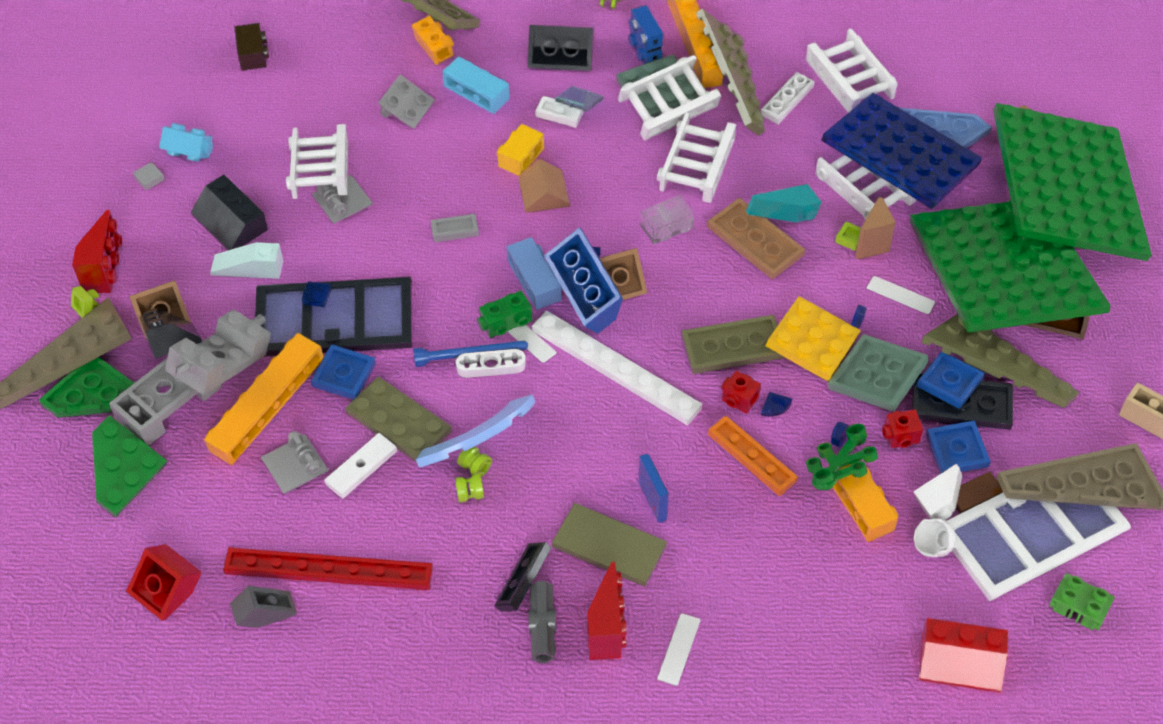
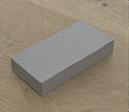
[430,214,479,243]

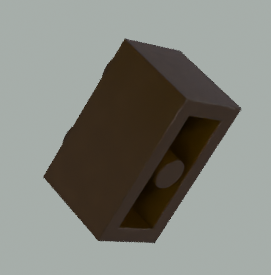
[234,23,269,71]

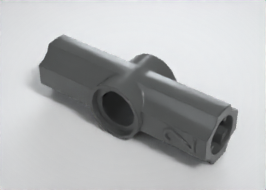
[529,581,556,663]

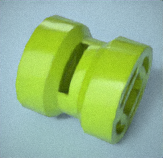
[457,446,492,477]
[455,474,484,503]

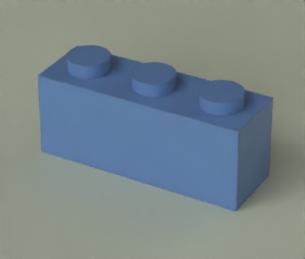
[506,237,563,310]

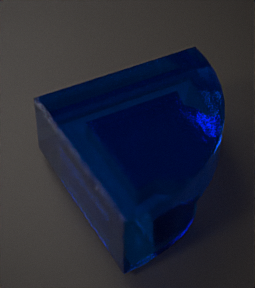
[761,392,793,417]

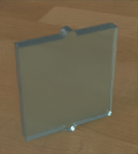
[555,86,604,112]

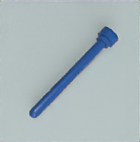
[413,341,528,367]

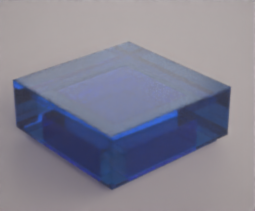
[301,281,332,308]

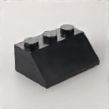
[528,25,594,71]
[191,174,268,251]
[139,309,202,359]

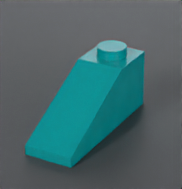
[746,184,822,222]

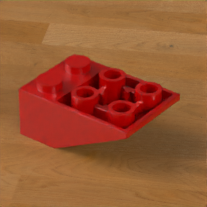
[72,210,122,293]
[587,562,627,660]

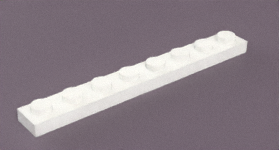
[532,311,702,426]

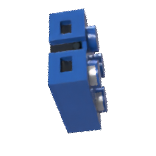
[628,5,663,64]

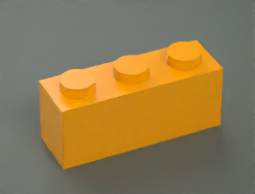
[833,463,898,542]

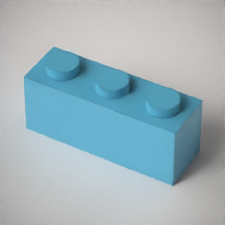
[442,56,510,114]

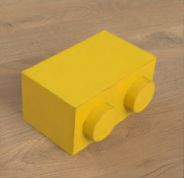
[497,124,544,176]

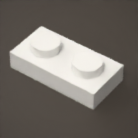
[535,96,584,127]

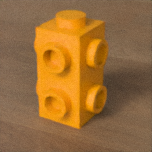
[411,15,454,65]

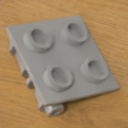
[378,75,435,129]
[312,175,373,224]
[261,431,329,494]

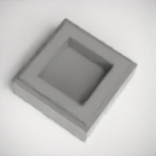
[133,162,165,190]

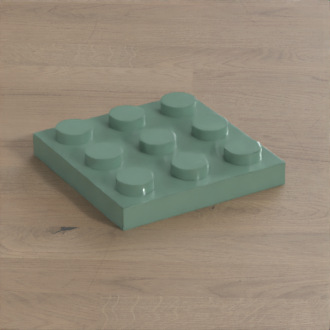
[616,54,699,118]
[828,334,929,412]

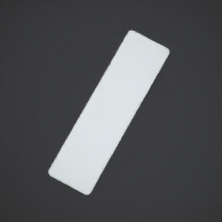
[867,276,935,314]
[507,325,557,363]
[658,613,700,685]

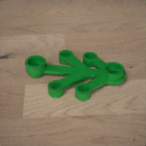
[806,423,878,491]

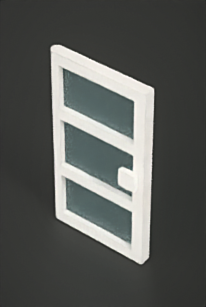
[947,493,1131,601]

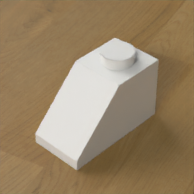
[913,464,962,520]

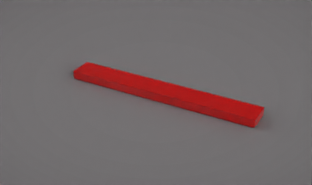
[223,547,433,590]

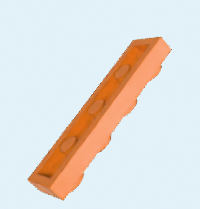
[708,415,798,497]

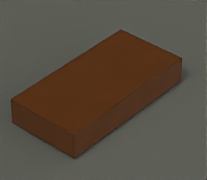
[956,471,1003,514]

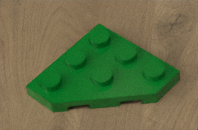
[39,357,134,418]
[92,415,167,518]

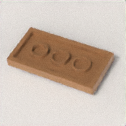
[707,198,805,280]

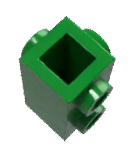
[477,290,533,338]

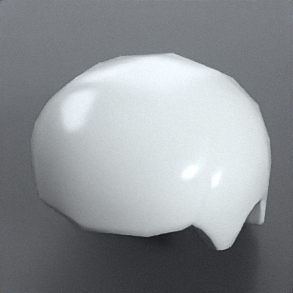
[913,518,956,558]

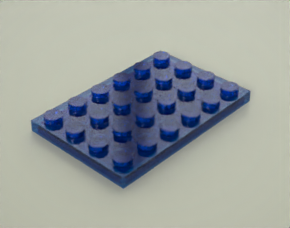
[821,93,982,209]

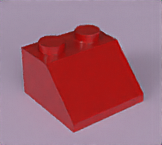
[126,544,202,621]

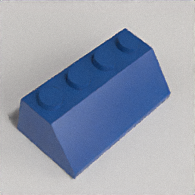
[544,227,623,334]

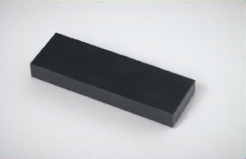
[494,542,551,612]

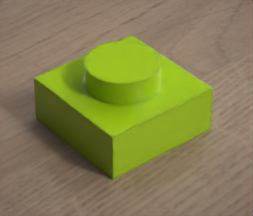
[835,221,861,251]

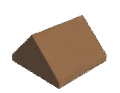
[518,159,570,213]
[855,197,896,259]
[599,248,648,300]
[129,280,191,341]

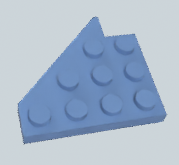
[881,107,992,174]

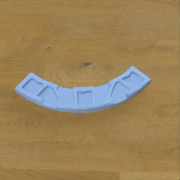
[416,395,535,467]

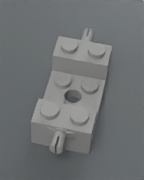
[165,309,271,395]
[109,358,222,446]

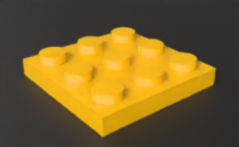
[765,296,861,382]

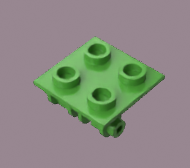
[1049,573,1115,631]

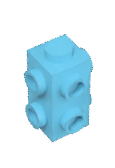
[159,123,213,161]

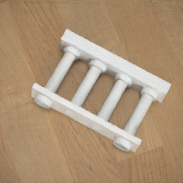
[806,29,897,116]
[618,55,721,141]
[657,113,736,203]
[286,124,348,199]
[815,135,919,220]

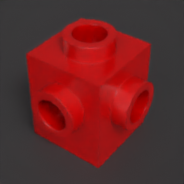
[721,370,761,414]
[882,409,923,448]

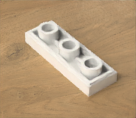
[761,72,815,124]
[325,433,397,499]

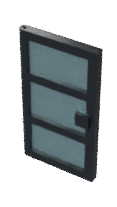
[255,276,412,357]

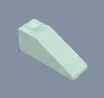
[210,242,283,279]

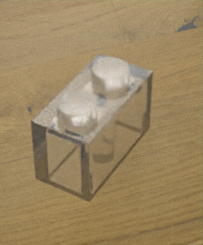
[640,195,694,244]

